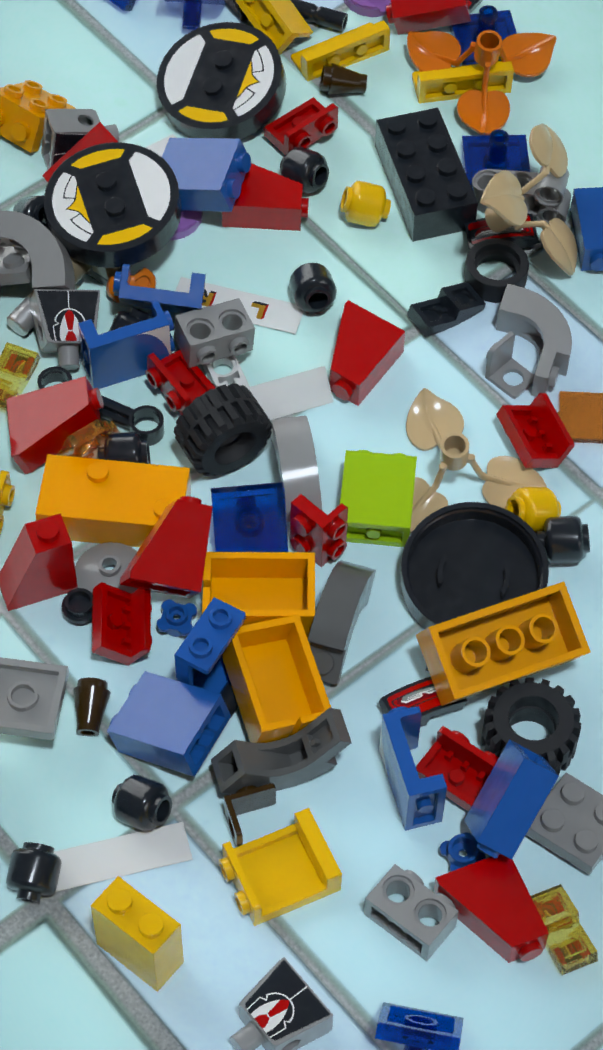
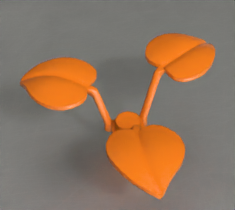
[407,30,556,136]

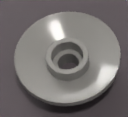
[75,542,139,593]

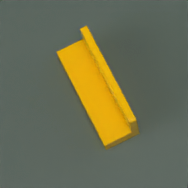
[235,0,313,54]
[291,20,390,81]
[412,61,514,103]

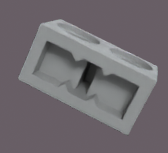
[174,298,255,368]
[364,864,459,961]

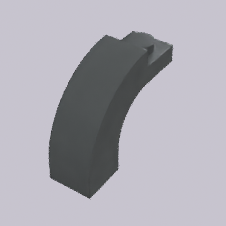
[308,560,376,685]
[211,708,352,794]

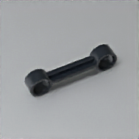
[37,366,165,446]

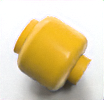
[340,181,391,227]
[505,487,561,533]

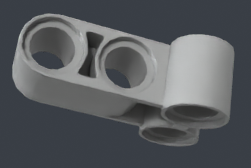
[472,166,572,224]

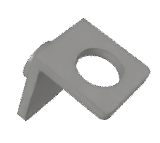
[485,331,534,399]

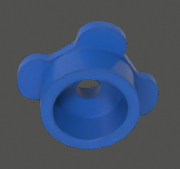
[157,599,197,637]
[440,832,486,872]

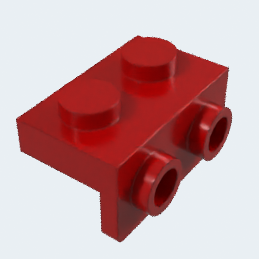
[264,97,338,155]
[145,350,216,415]
[496,393,575,468]
[290,494,348,567]
[92,582,152,666]
[416,726,499,812]

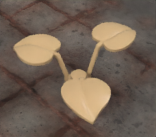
[480,123,577,276]
[406,388,547,533]

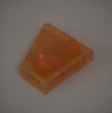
[58,419,120,458]

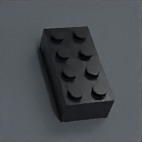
[375,108,478,242]

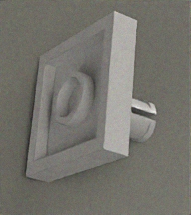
[0,657,69,741]

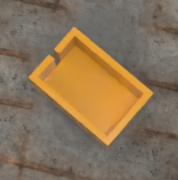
[202,552,315,639]
[222,614,331,743]

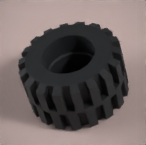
[174,384,272,476]
[481,678,581,775]

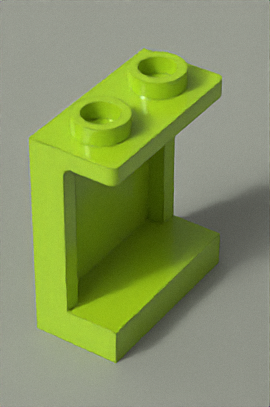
[340,450,417,547]

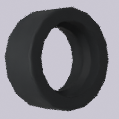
[464,238,529,303]

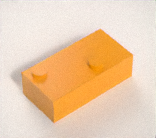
[35,454,191,547]
[416,581,591,706]

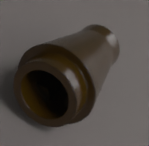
[320,63,367,95]
[73,677,111,737]

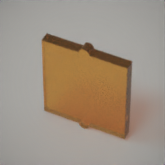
[557,391,603,444]

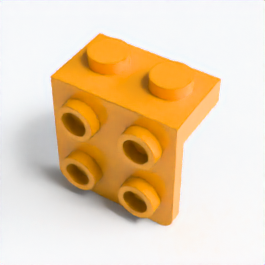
[0,80,75,153]

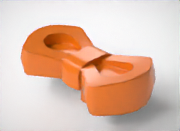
[106,267,157,303]

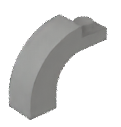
[0,211,75,290]
[496,284,572,397]
[270,416,322,522]

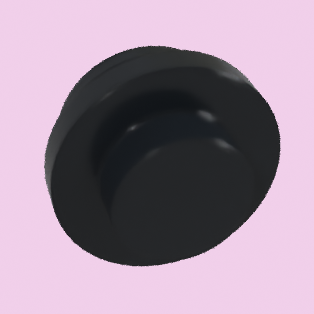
[61,588,93,624]

